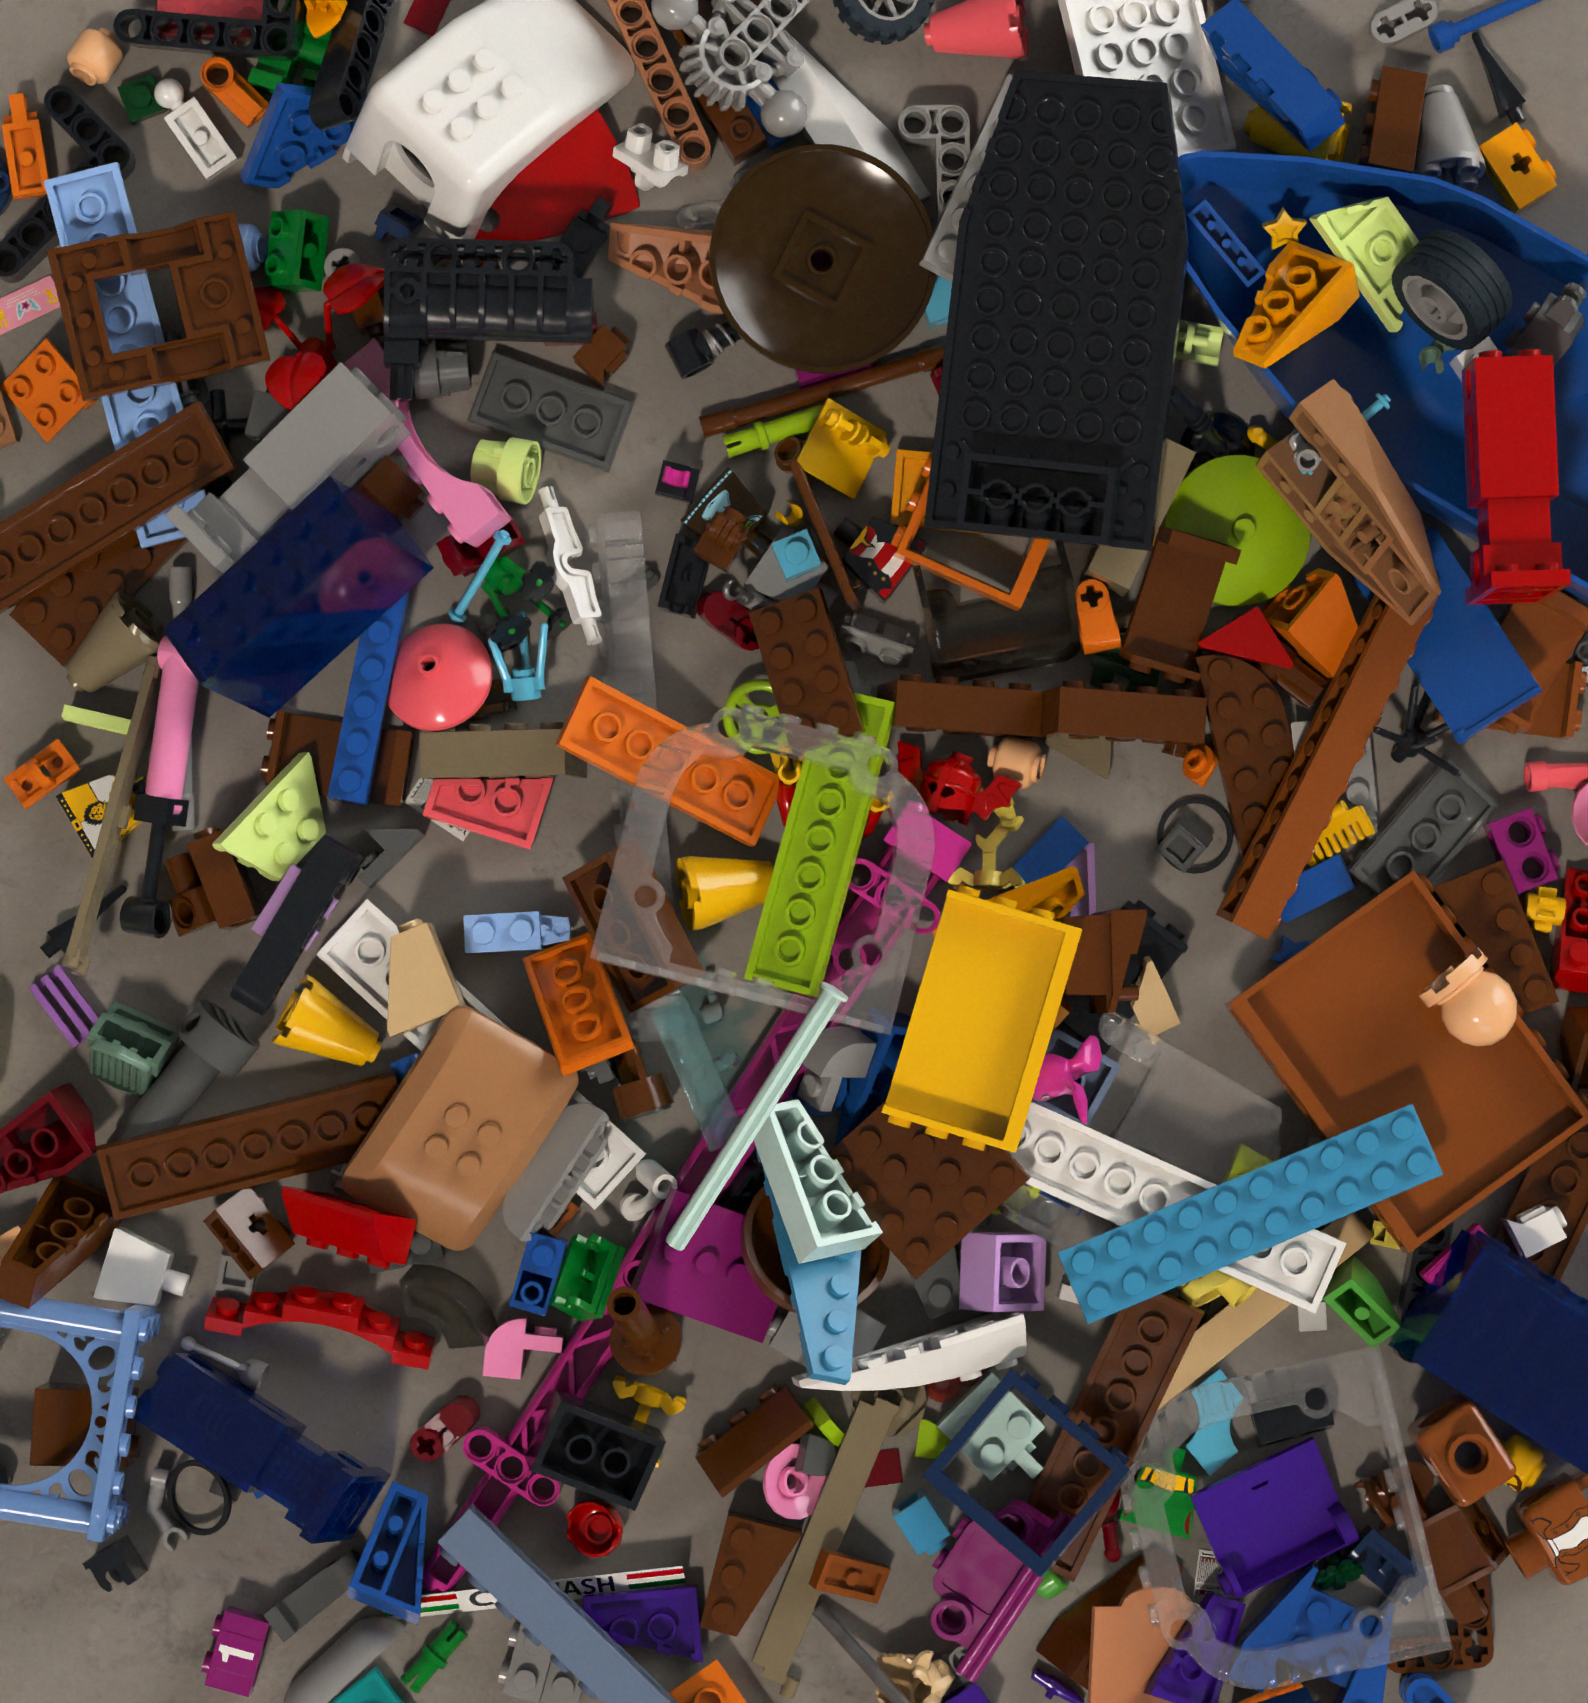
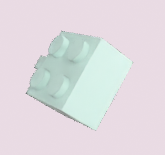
[936,1369,1045,1481]

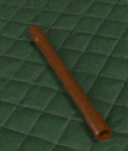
[699,343,945,438]

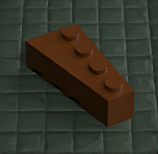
[1432,860,1559,1015]
[0,1175,122,1309]

